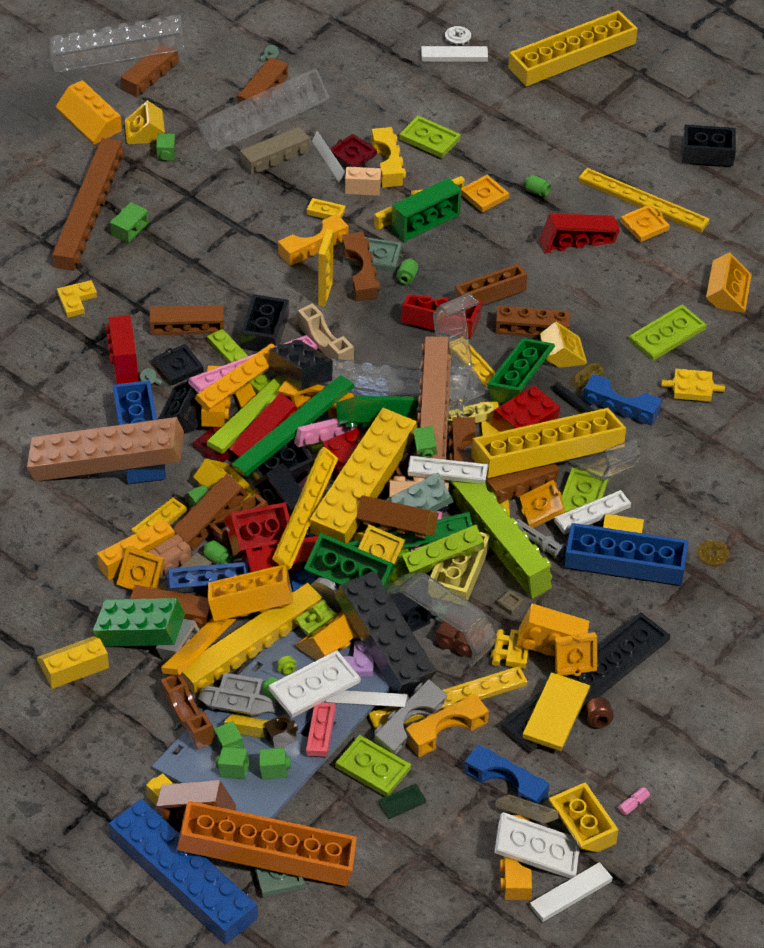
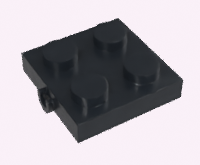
[153,344,204,385]

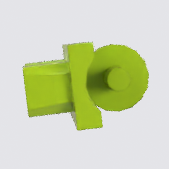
[295,600,337,636]

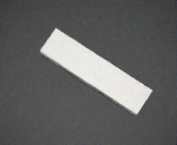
[421,46,488,62]
[408,456,488,484]
[554,490,631,535]
[529,862,613,922]

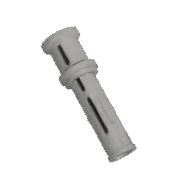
[516,519,567,561]

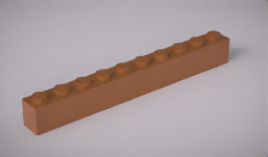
[52,138,125,271]

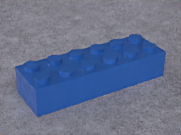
[113,380,166,484]
[564,523,689,585]

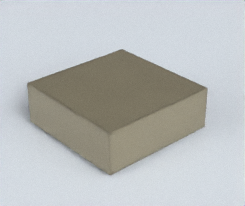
[497,590,525,616]

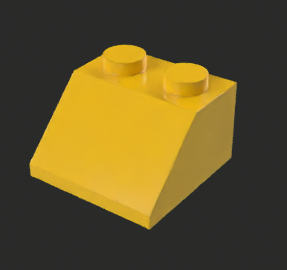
[124,100,165,144]
[540,322,587,368]

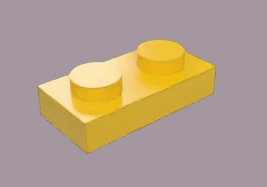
[307,198,346,219]

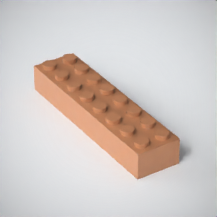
[415,336,451,481]
[27,417,184,481]

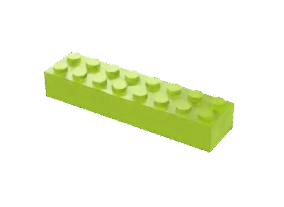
[446,480,552,599]

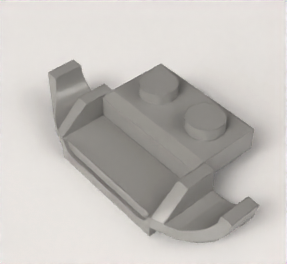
[198,673,278,716]

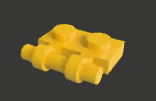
[491,629,529,669]

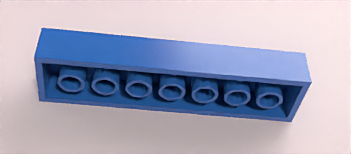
[109,799,258,945]

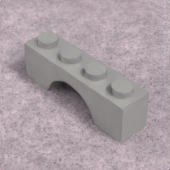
[373,679,447,755]

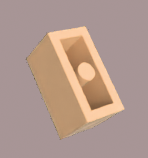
[345,167,381,196]

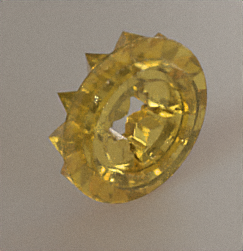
[698,538,730,565]

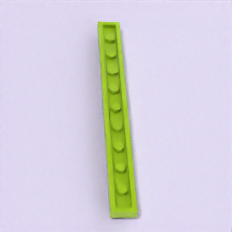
[207,329,323,453]

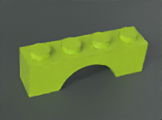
[402,525,485,579]

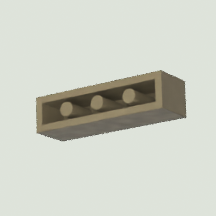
[240,127,310,175]

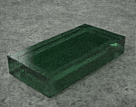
[379,783,426,819]

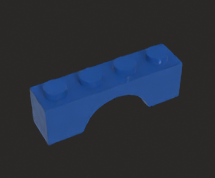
[583,374,662,426]
[464,744,550,805]

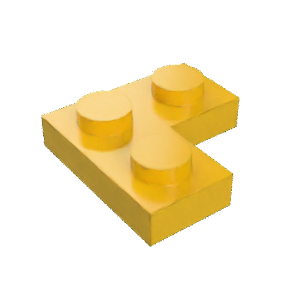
[57,280,97,318]

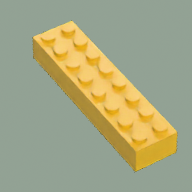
[508,10,638,87]
[310,408,417,543]
[471,408,626,478]

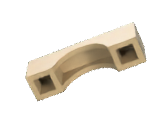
[297,303,354,370]

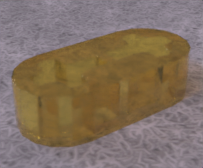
[574,363,604,391]

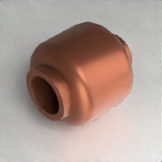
[585,697,614,728]

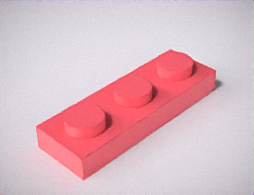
[306,703,336,757]

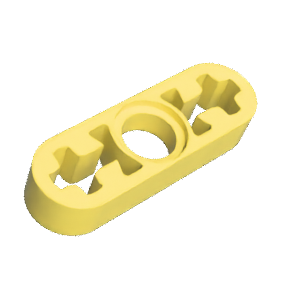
[448,402,494,425]

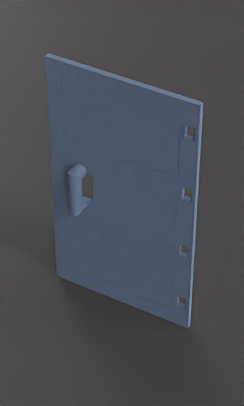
[151,626,391,819]

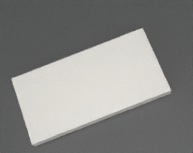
[269,650,361,718]
[494,812,580,879]

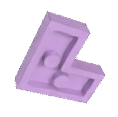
[343,641,374,677]

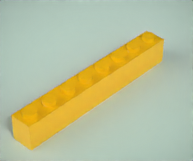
[181,583,323,695]

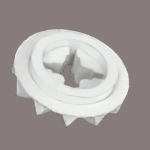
[445,26,471,46]

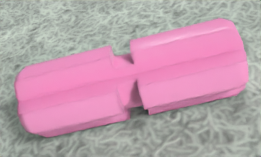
[618,787,650,815]

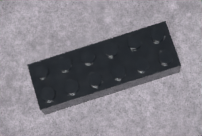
[335,571,436,694]

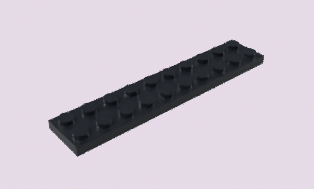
[501,612,671,753]

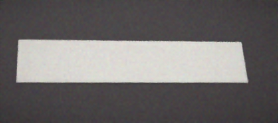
[312,131,345,182]
[326,691,408,707]

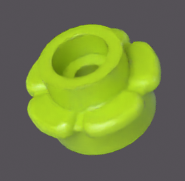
[277,656,297,675]

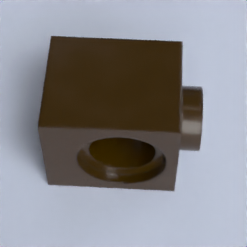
[264,713,298,748]

